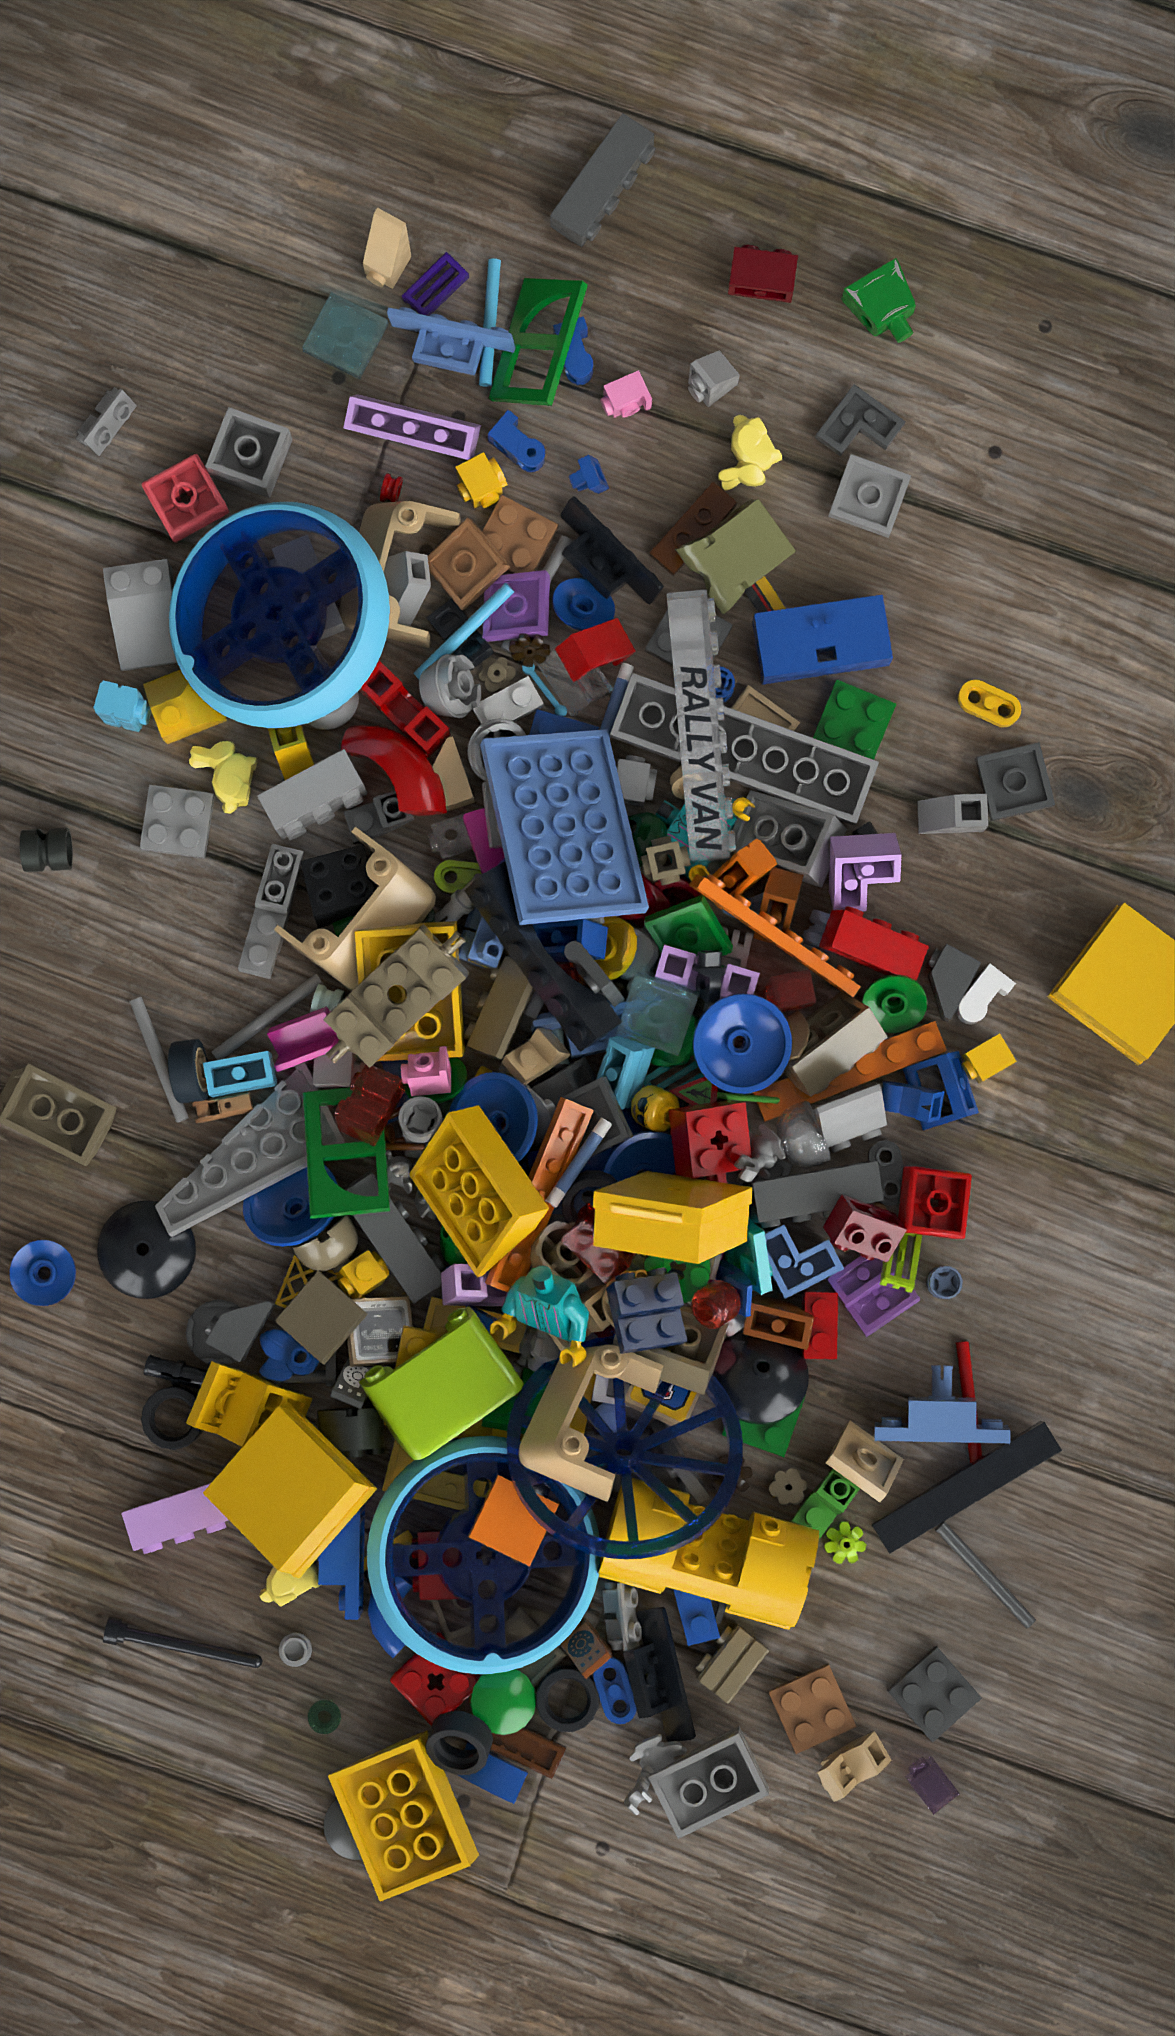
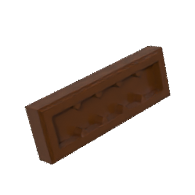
[649,482,737,576]
[472,1713,566,1779]

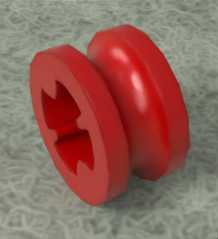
[380,473,403,502]

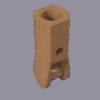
[192,1091,254,1124]

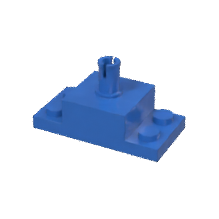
[318,1504,365,1620]

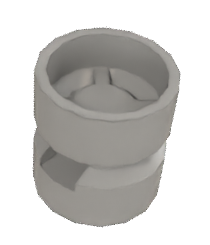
[398,1096,443,1151]

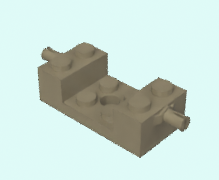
[323,924,469,1068]

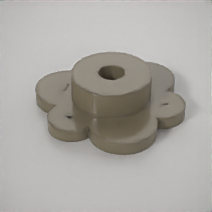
[479,657,516,693]
[769,1468,807,1505]

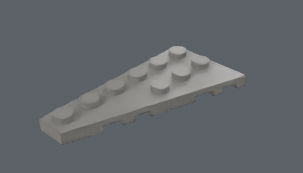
[155,1062,346,1237]

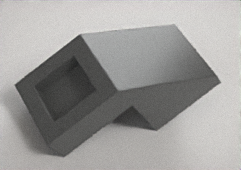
[344,791,414,844]
[530,1056,597,1102]

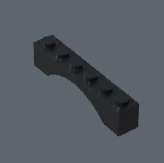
[464,861,622,1052]

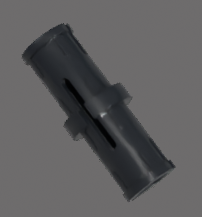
[144,1354,208,1389]

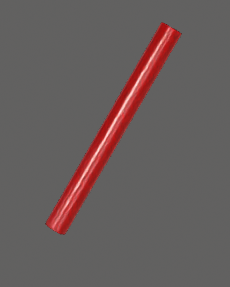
[956,1341,982,1463]

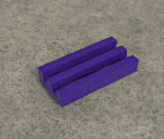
[401,252,469,316]

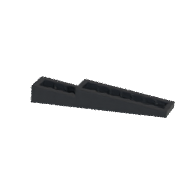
[872,1421,1062,1554]

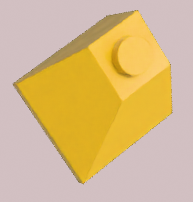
[143,661,227,744]

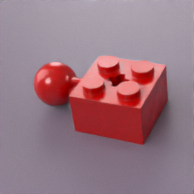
[669,1100,752,1183]

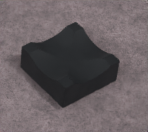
[300,844,376,928]

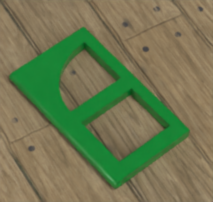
[488,278,588,406]
[303,1084,390,1219]

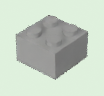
[205,407,293,498]

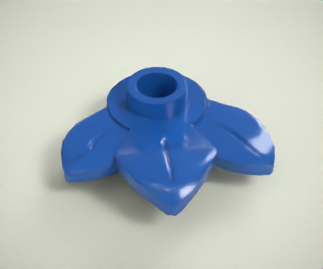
[259,1329,319,1382]

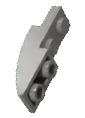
[238,844,304,979]

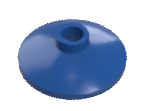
[552,578,615,631]
[10,1240,76,1306]

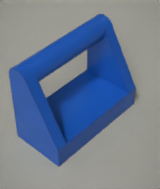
[903,1051,979,1130]

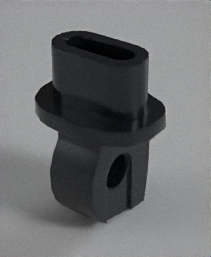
[692,950,726,1003]

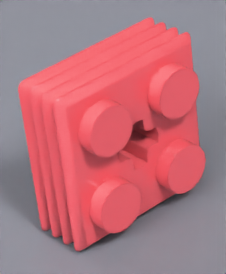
[141,454,229,543]

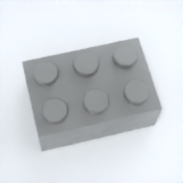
[257,749,368,840]

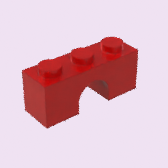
[359,661,451,758]

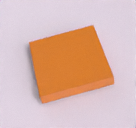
[468,1474,559,1566]

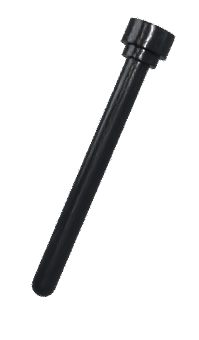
[103,1616,263,1668]

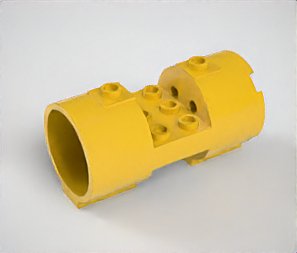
[598,1475,819,1630]

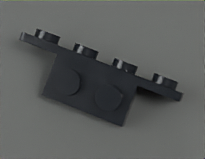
[560,496,664,605]
[623,1607,696,1742]

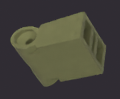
[675,499,796,615]

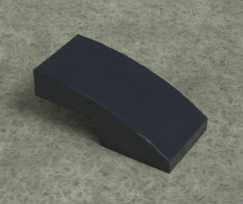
[426,598,494,671]

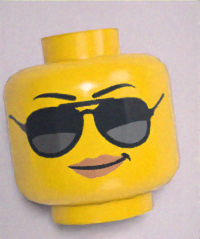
[631,1085,680,1132]

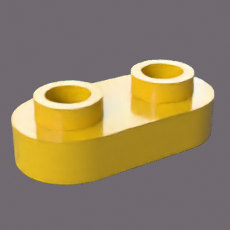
[958,680,1021,727]

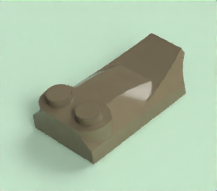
[0,1063,117,1166]

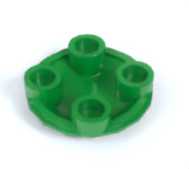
[469,1669,536,1735]

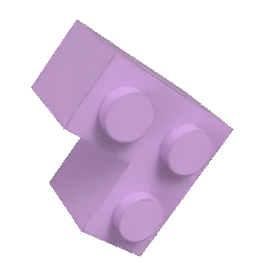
[829,833,901,911]

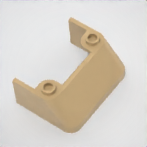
[339,501,461,649]
[274,827,436,991]
[518,1345,664,1502]

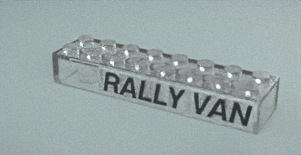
[667,589,736,863]

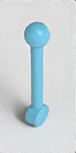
[522,664,567,717]

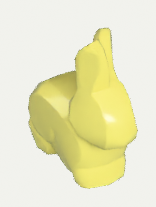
[718,415,782,491]
[189,741,257,814]
[259,1558,321,1607]

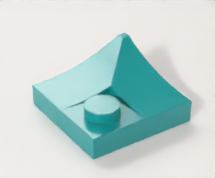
[725,1217,773,1295]

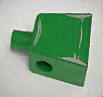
[841,258,916,343]

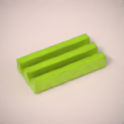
[879,1233,922,1293]

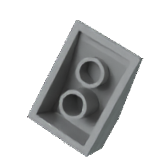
[103,559,178,671]
[725,790,847,888]
[809,1084,887,1153]
[648,1726,769,1839]

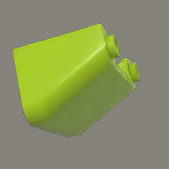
[359,1306,524,1460]

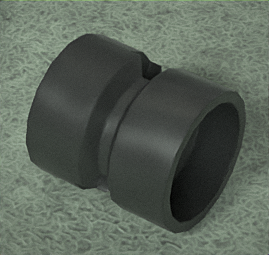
[20,828,73,872]

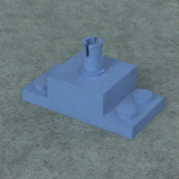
[874,1365,1010,1444]

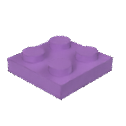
[483,570,550,642]

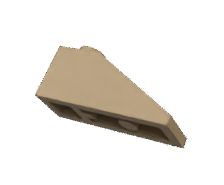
[363,208,412,289]

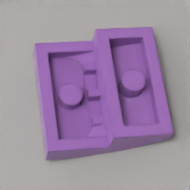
[827,1256,920,1338]

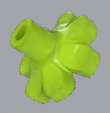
[824,1521,866,1564]

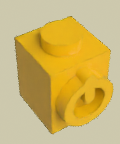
[455,452,508,509]
[336,1250,389,1299]

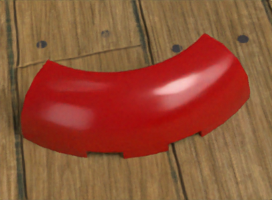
[341,725,447,816]

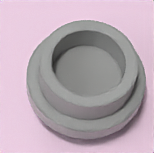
[279,1633,312,1667]

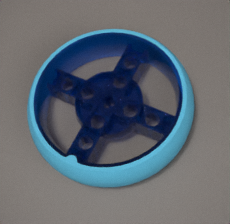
[169,502,390,728]
[367,1436,601,1674]

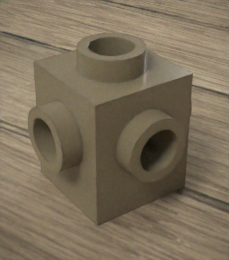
[641,836,691,885]

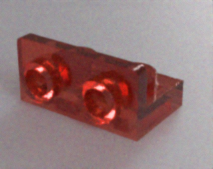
[561,1202,633,1284]

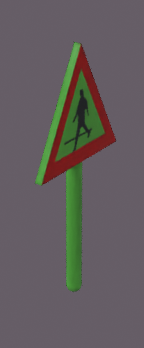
[669,1076,780,1106]

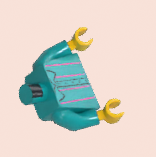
[655,796,755,881]
[490,1266,589,1367]

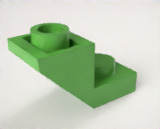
[790,1468,860,1539]

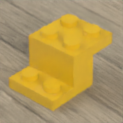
[186,1361,312,1447]

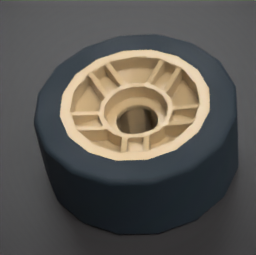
[168,1039,208,1103]

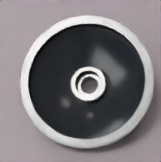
[97,1200,196,1299]
[710,1329,809,1425]

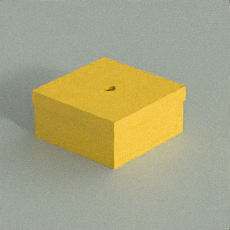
[1047,903,1175,1065]
[593,1171,752,1264]
[203,1406,377,1578]

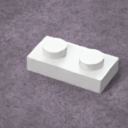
[472,676,544,725]

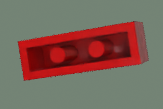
[819,906,929,980]

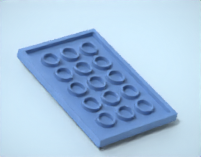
[480,729,649,925]

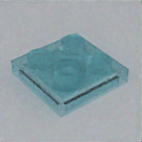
[302,292,389,379]
[616,971,700,1056]

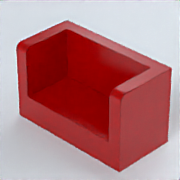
[555,618,636,682]

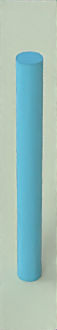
[479,258,501,387]
[414,583,515,680]

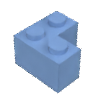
[765,1225,844,1299]

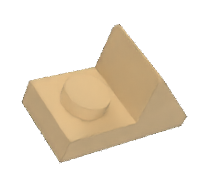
[501,1028,571,1085]

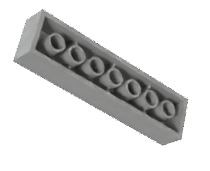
[610,673,879,826]

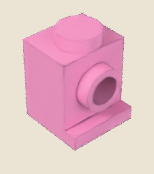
[600,370,652,418]
[401,1046,451,1097]

